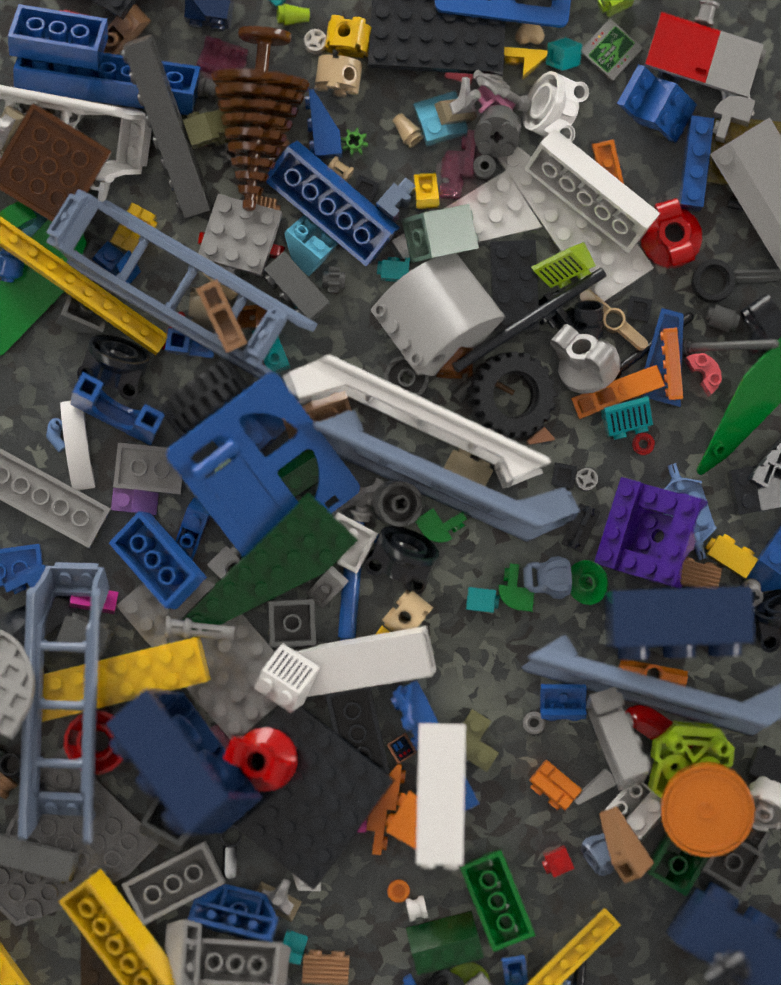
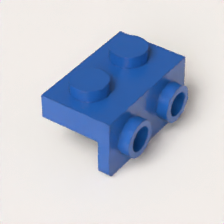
[540,684,587,721]

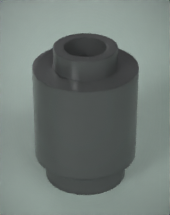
[473,155,496,180]
[705,304,740,332]

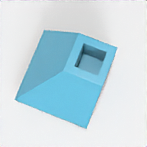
[284,215,339,276]

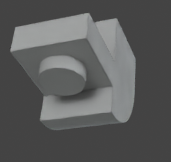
[713,96,755,143]

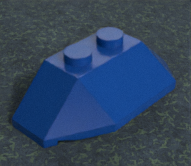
[743,524,781,592]
[187,884,278,942]

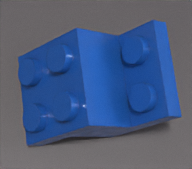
[617,65,697,143]
[213,413,286,460]

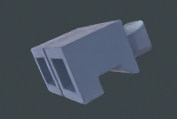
[376,177,416,222]

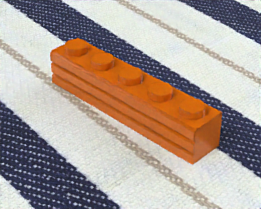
[660,327,683,400]

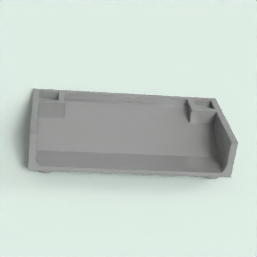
[710,117,781,270]

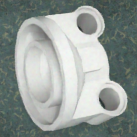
[522,71,589,142]

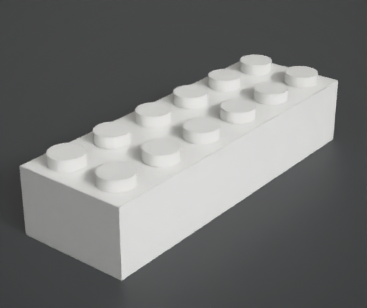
[524,128,660,253]

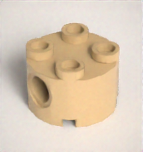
[315,55,363,97]
[382,590,433,632]

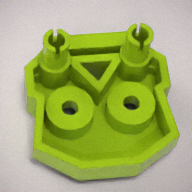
[648,721,735,797]

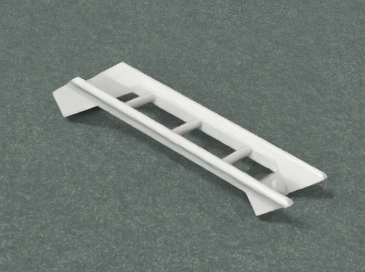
[0,85,152,183]
[283,355,551,489]

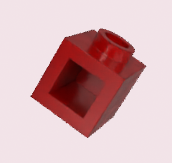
[542,845,575,878]

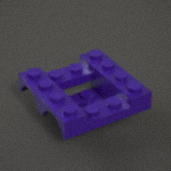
[594,477,708,589]

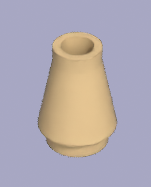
[392,113,423,147]

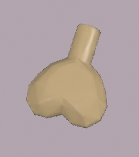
[515,23,545,44]

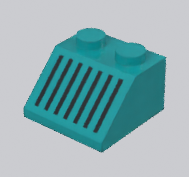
[600,396,653,440]

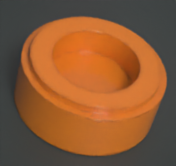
[387,879,410,903]

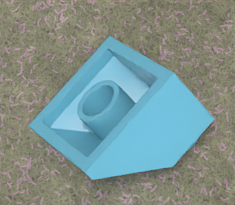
[413,90,469,146]

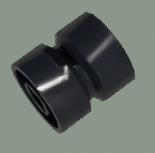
[574,300,604,340]

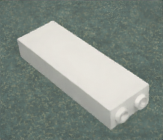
[294,626,436,697]
[416,723,466,869]

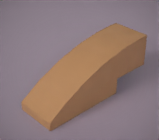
[196,279,247,353]

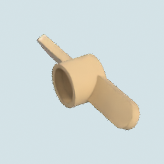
[580,289,648,351]

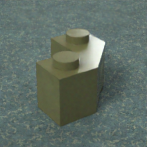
[183,109,232,150]
[462,708,499,772]

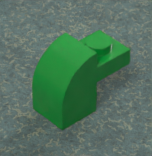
[0,201,37,230]
[415,508,467,543]
[498,563,534,612]

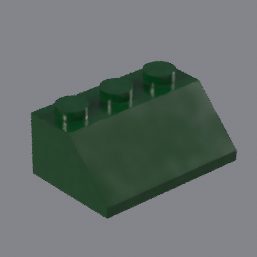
[277,449,319,498]
[646,831,709,897]
[406,910,484,975]

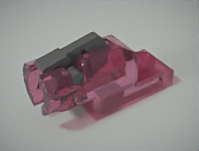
[436,130,475,199]

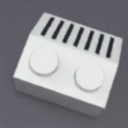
[254,644,320,712]

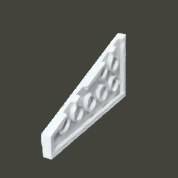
[392,171,542,260]

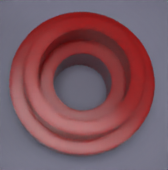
[632,433,655,455]

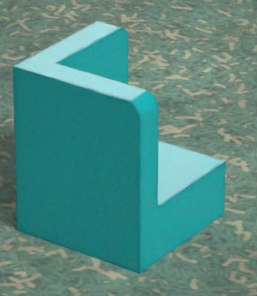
[546,38,582,71]
[282,929,308,965]

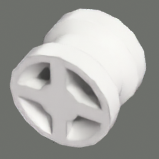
[304,29,326,55]
[406,895,428,922]

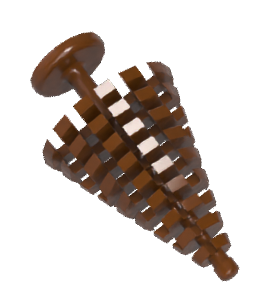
[211,26,310,211]

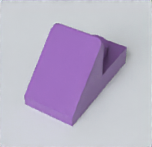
[111,488,159,515]

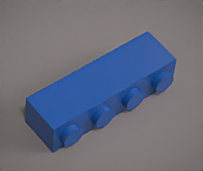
[679,115,714,211]

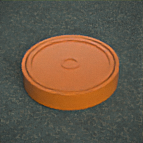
[660,762,754,857]

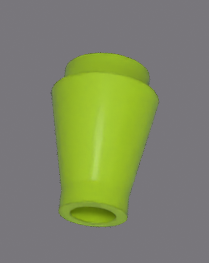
[277,3,310,26]

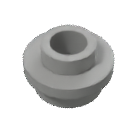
[350,506,373,522]
[523,712,546,734]

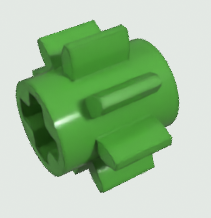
[341,128,368,157]

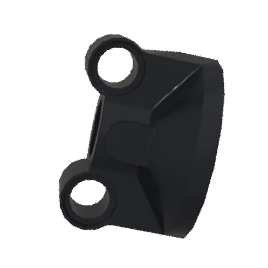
[740,294,781,357]
[77,335,150,401]
[365,526,439,594]
[753,589,781,653]

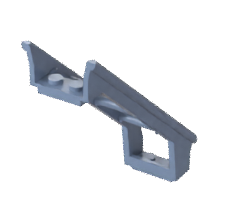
[46,189,318,380]
[313,410,580,542]
[18,562,110,844]
[521,635,781,736]

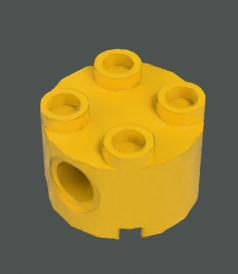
[324,15,372,58]

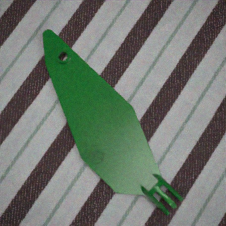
[0,219,87,356]
[696,338,781,475]

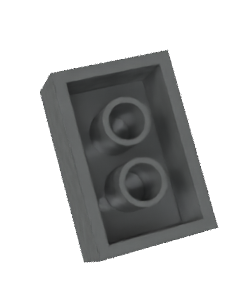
[264,251,330,322]

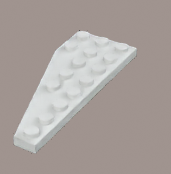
[497,146,654,302]

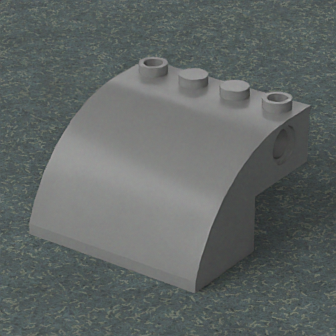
[370,253,505,376]

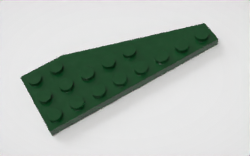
[181,492,358,632]

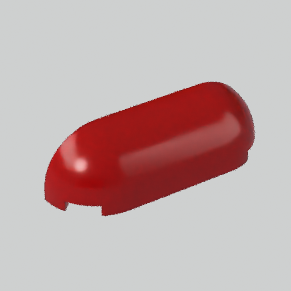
[625,704,695,750]

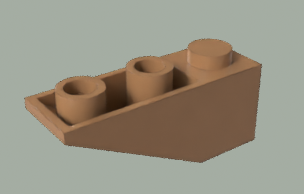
[104,5,151,55]
[599,806,654,883]

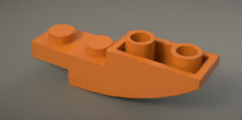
[571,365,665,419]
[366,764,406,855]

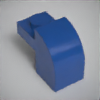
[165,328,214,359]

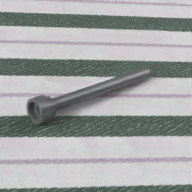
[682,338,779,357]

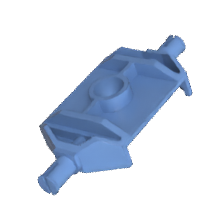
[663,463,717,560]

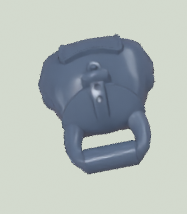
[523,556,572,600]
[580,833,616,876]

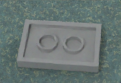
[113,443,183,495]

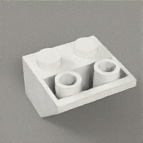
[605,782,662,842]

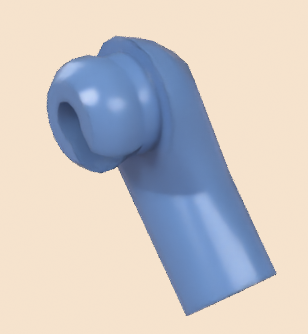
[46,418,65,453]

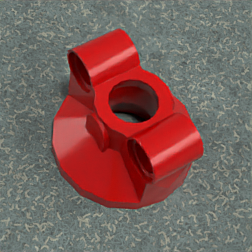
[640,198,703,269]
[64,711,123,774]
[223,727,298,792]

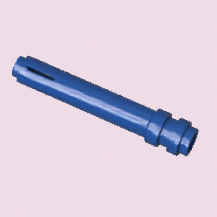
[338,521,379,641]

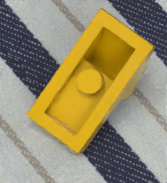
[504,47,548,80]
[414,173,439,209]

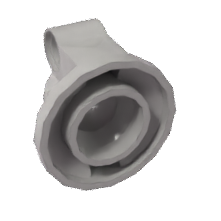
[550,324,621,394]

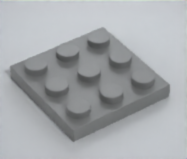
[198,194,283,277]

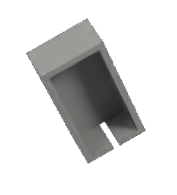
[586,687,650,791]

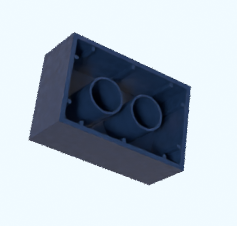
[604,587,754,660]
[106,688,263,835]
[666,881,781,985]

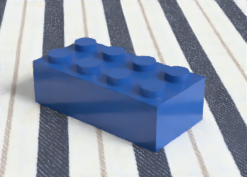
[8,4,108,70]
[109,511,207,609]

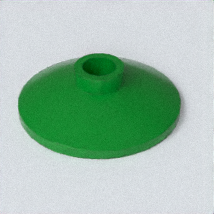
[570,560,608,605]

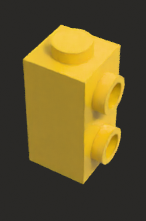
[705,534,758,579]

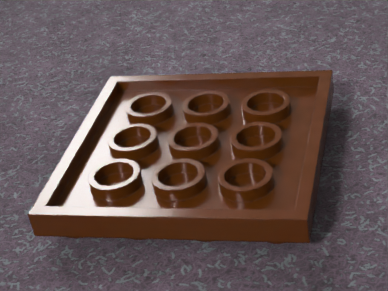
[0,103,112,222]

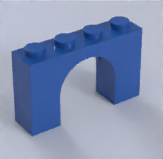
[70,372,165,446]

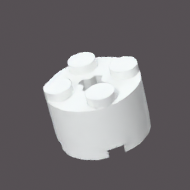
[748,776,781,831]

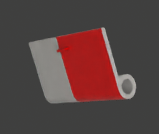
[644,12,766,98]

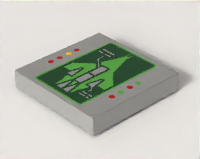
[581,18,643,82]

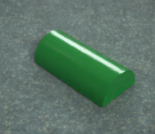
[459,849,536,952]

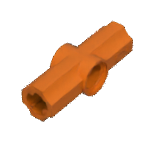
[618,659,688,687]

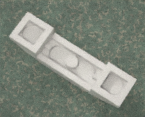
[60,401,96,491]

